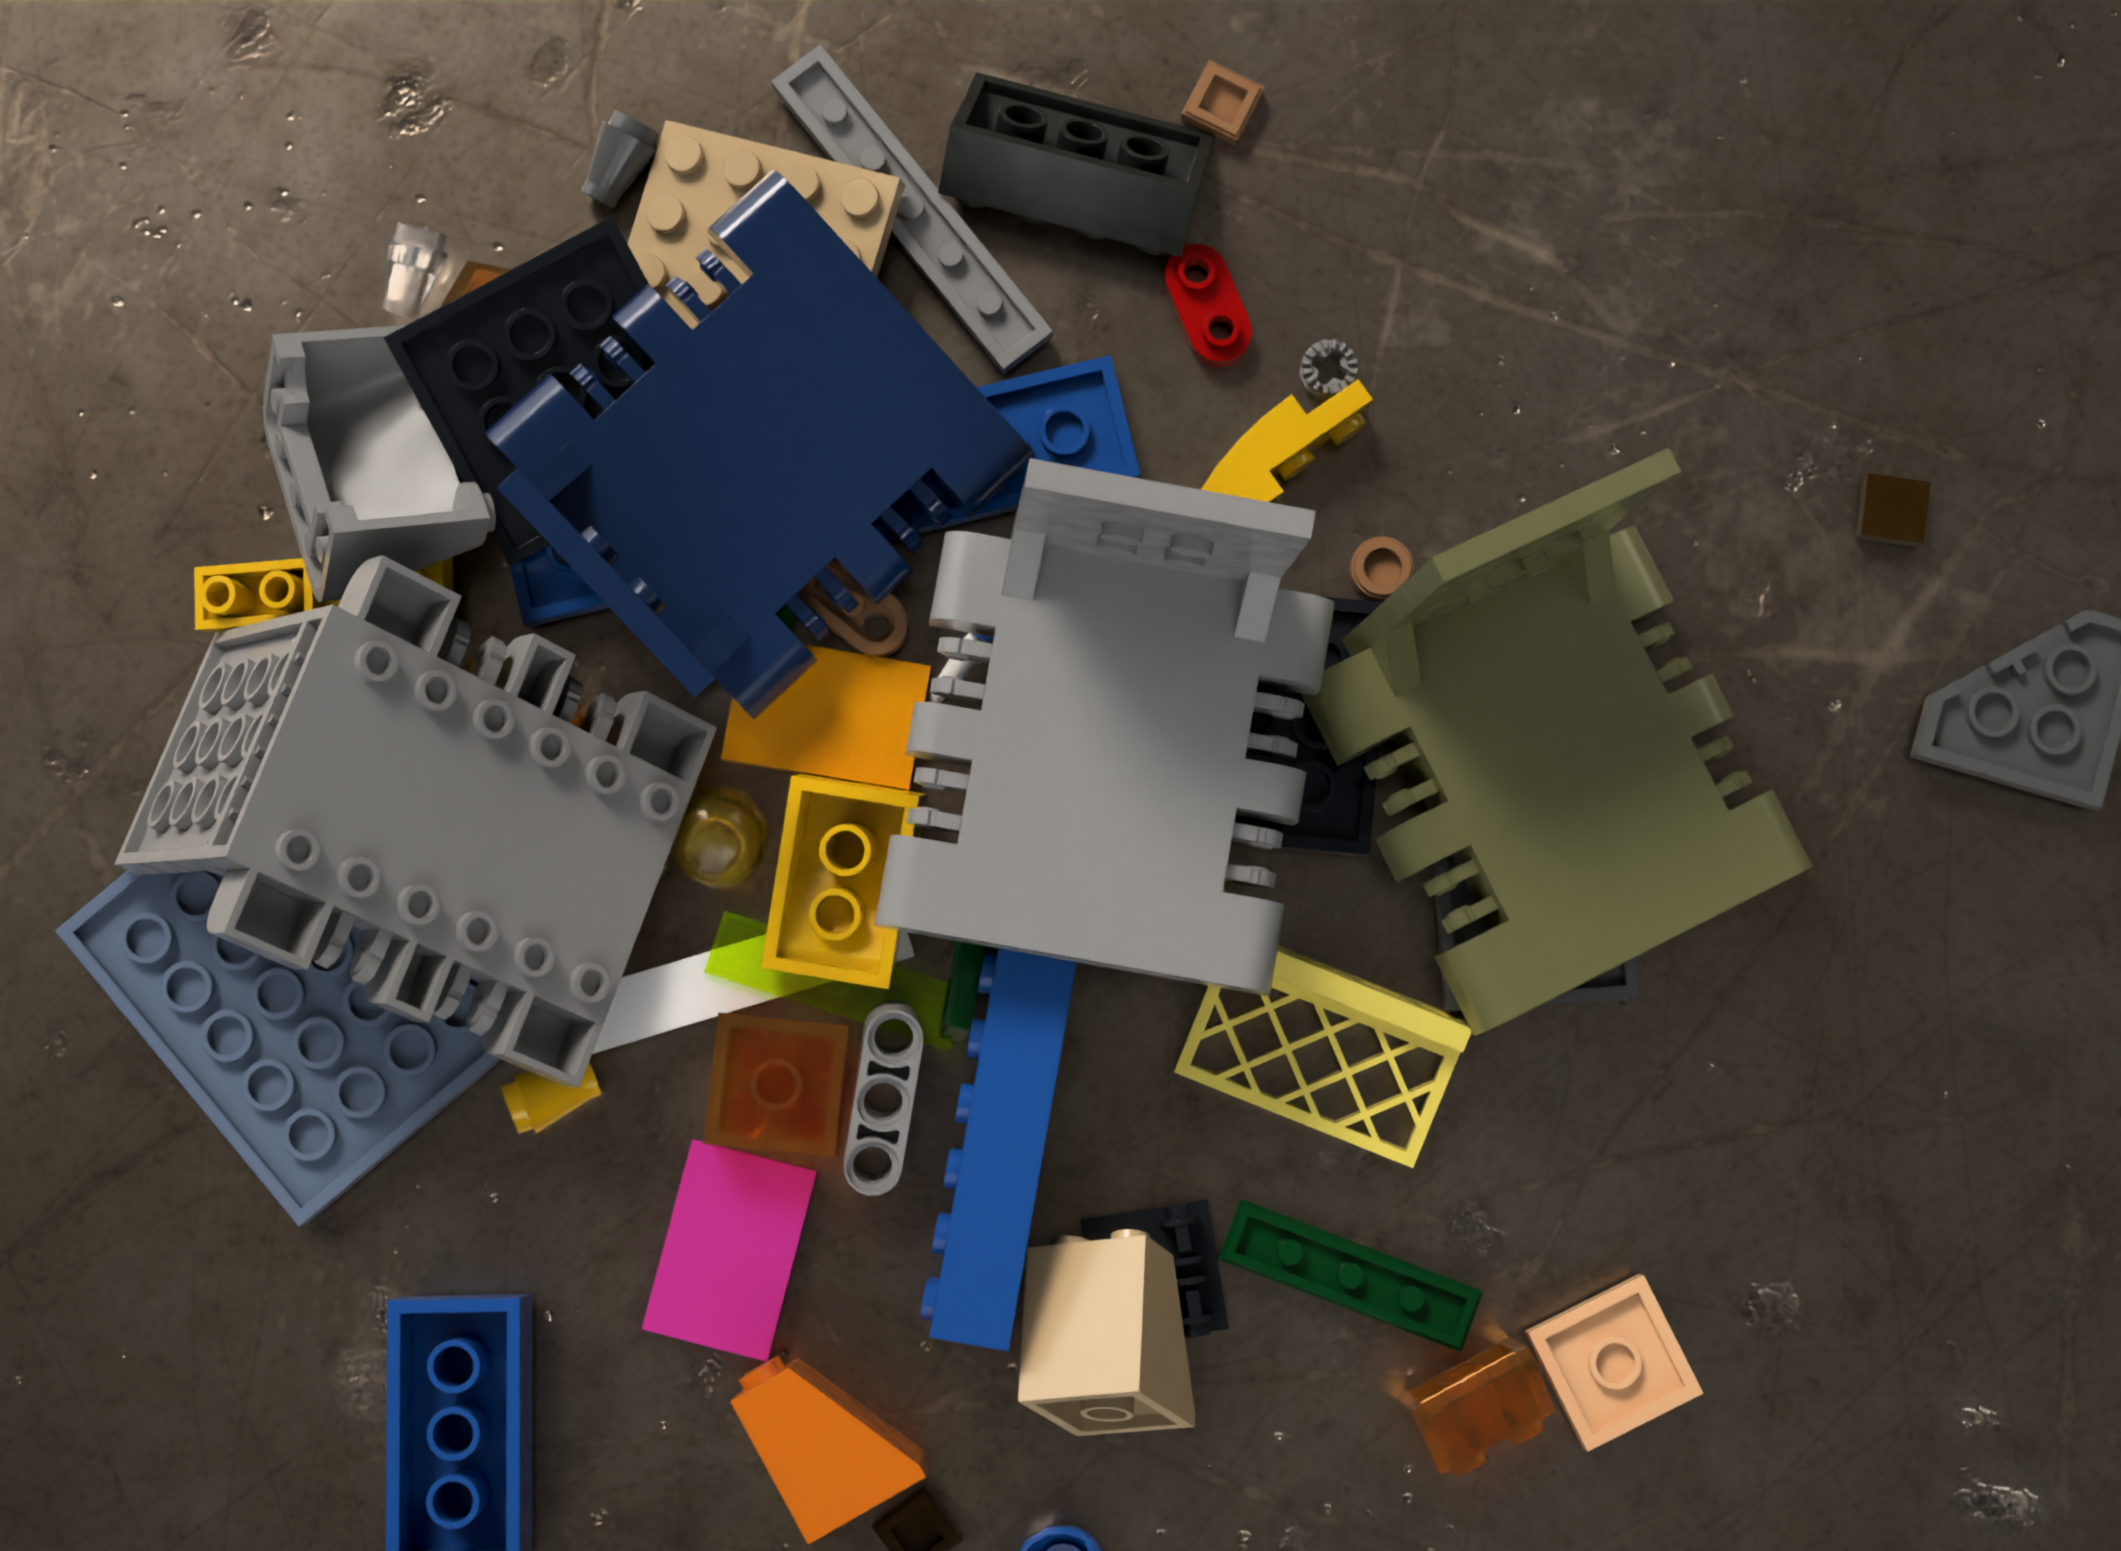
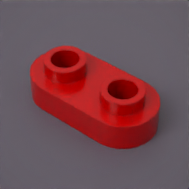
[1164,244,1252,367]

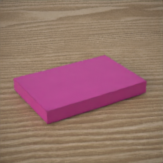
[642,1139,818,1362]

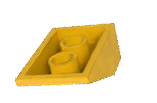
[761,773,928,989]

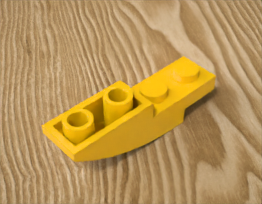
[1201,379,1373,504]
[194,557,454,632]

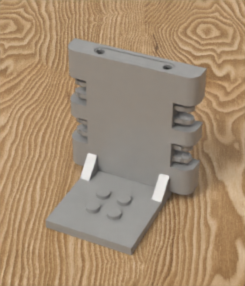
[874,458,1335,996]
[114,555,717,1088]

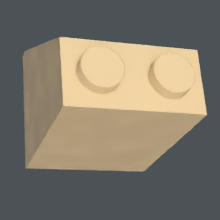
[1018,1229,1195,1436]

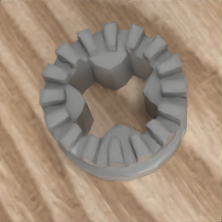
[1299,339,1358,401]

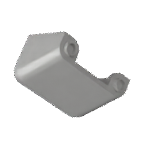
[263,325,496,602]

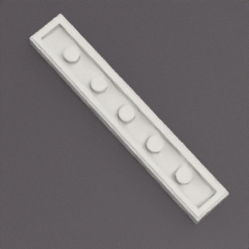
[592,931,915,1054]

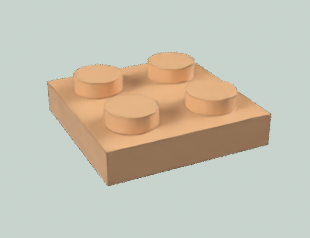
[1524,1274,1704,1452]

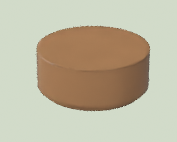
[1349,536,1414,602]

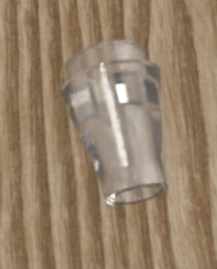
[382,222,449,319]

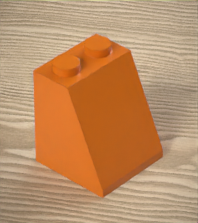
[730,1355,931,1545]

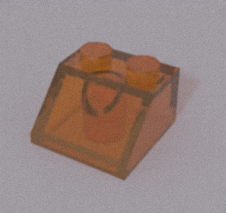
[1395,1337,1556,1477]

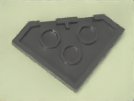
[1910,609,2121,811]

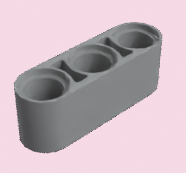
[843,1000,923,1196]

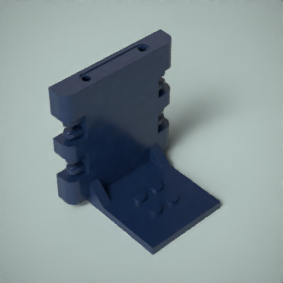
[485,169,1036,720]

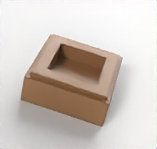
[1181,60,1265,147]

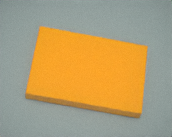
[721,644,932,791]

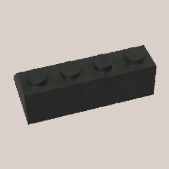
[938,72,1215,257]

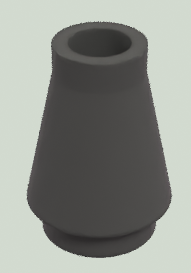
[581,110,660,209]

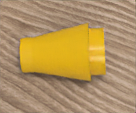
[500,1062,602,1135]

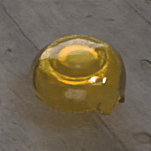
[671,786,768,888]

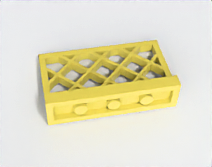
[1174,945,1472,1168]

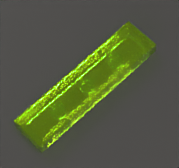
[704,911,953,1051]

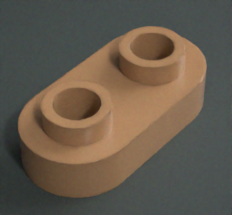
[797,560,908,657]

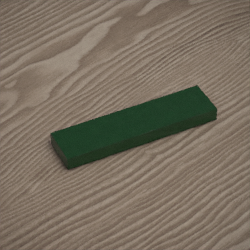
[1217,1198,1483,1352]

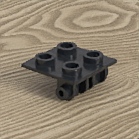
[1080,1199,1229,1338]

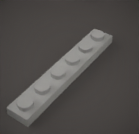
[771,44,1053,375]

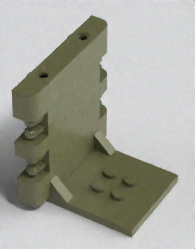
[1301,448,1813,1036]

